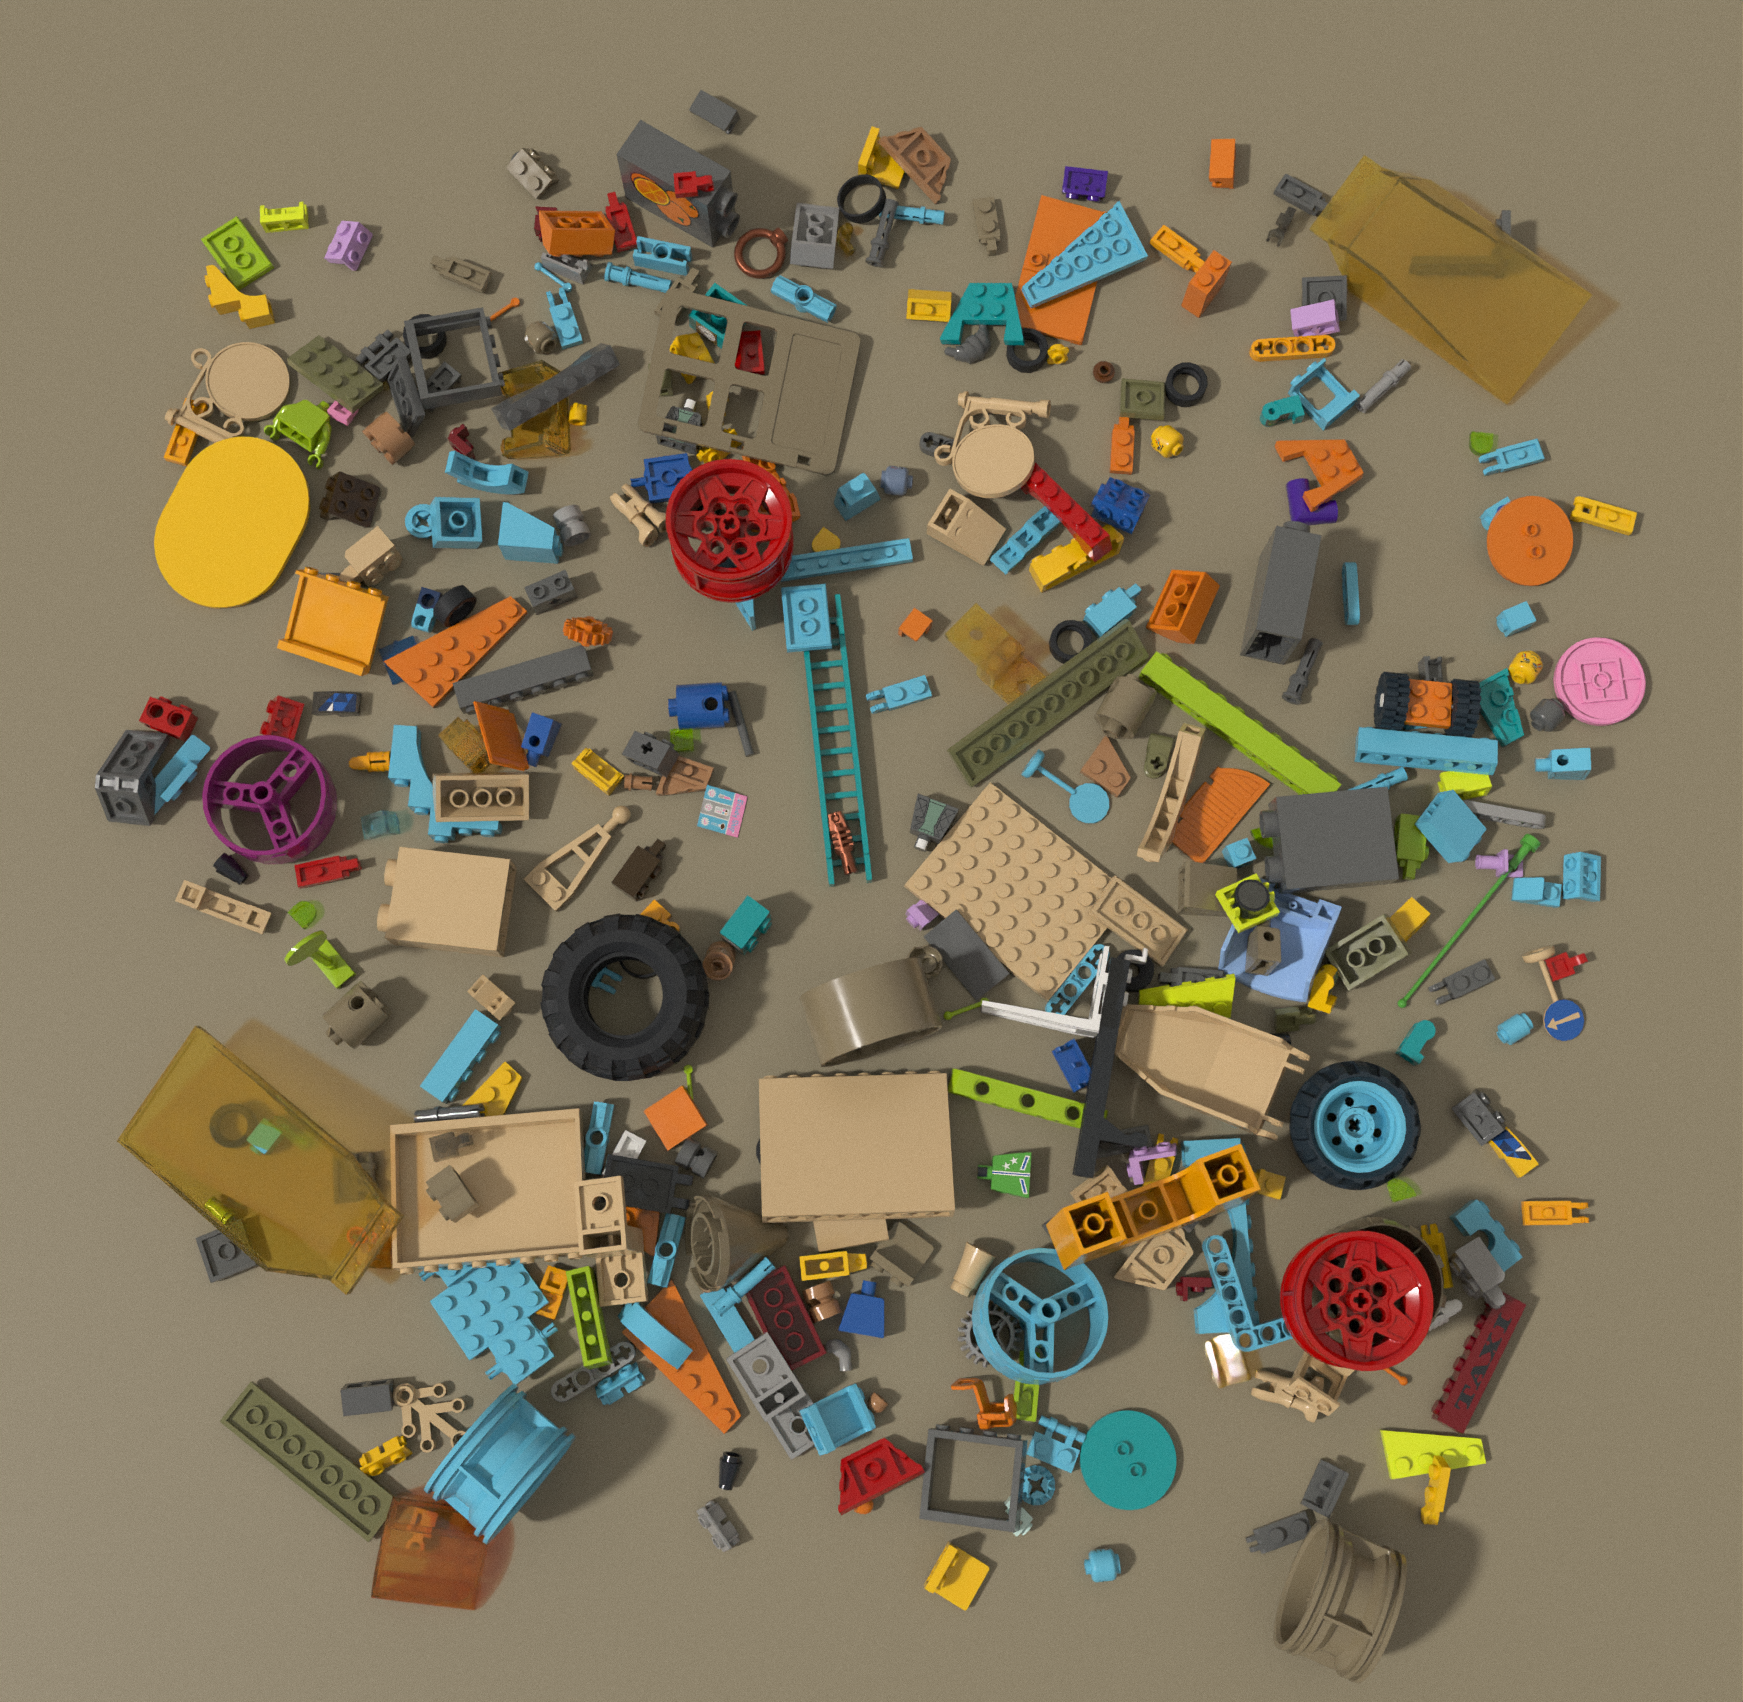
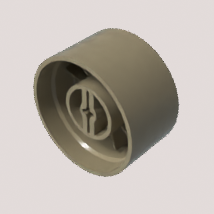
[799,958,943,1067]

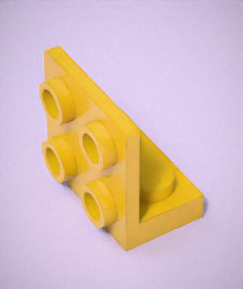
[858,126,905,189]
[924,1541,989,1611]

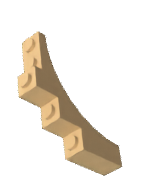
[1137,723,1206,863]

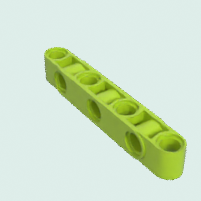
[947,1069,1109,1129]

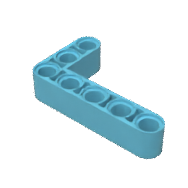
[1202,1235,1293,1352]

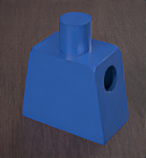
[521,712,562,767]
[839,1280,884,1338]

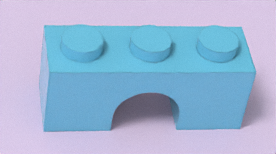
[1449,1199,1522,1272]

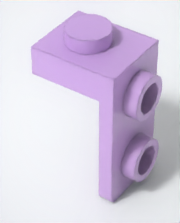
[905,900,939,931]
[1127,1142,1177,1185]

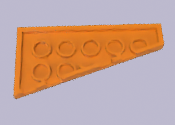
[384,596,528,708]
[622,1279,742,1434]

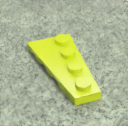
[1138,974,1235,1018]

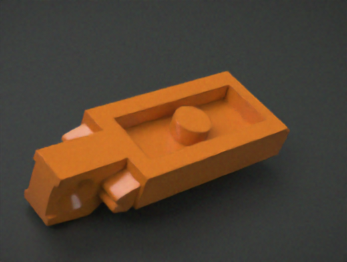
[1110,417,1135,475]

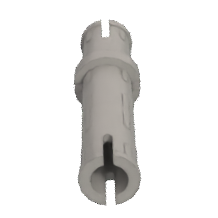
[1355,359,1411,413]

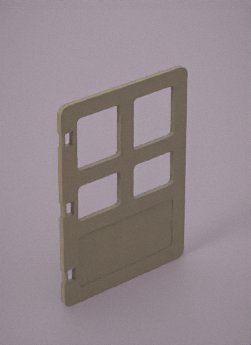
[638,288,860,476]

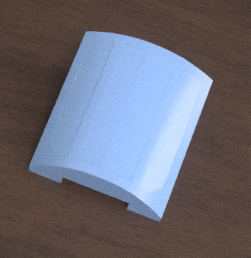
[1218,878,1342,1002]

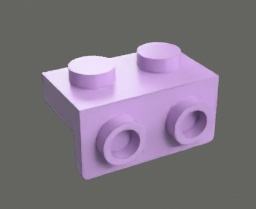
[324,221,373,271]

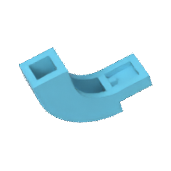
[445,451,529,494]
[618,1302,693,1370]

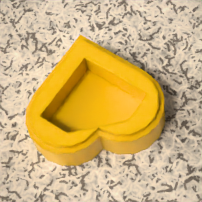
[812,527,841,552]

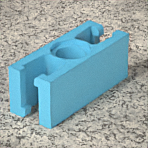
[633,236,692,276]

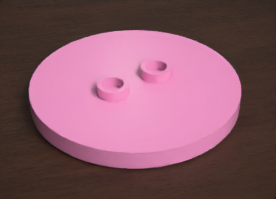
[1553,637,1646,726]

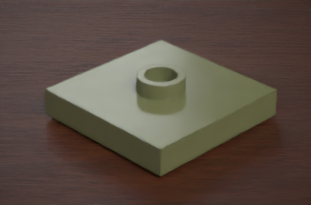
[1119,378,1165,421]

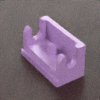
[1291,300,1340,337]

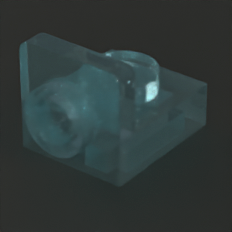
[361,810,400,840]

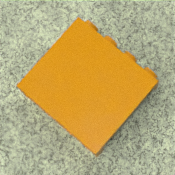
[277,567,389,676]

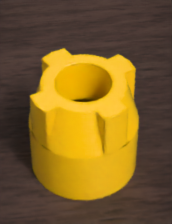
[569,403,588,426]

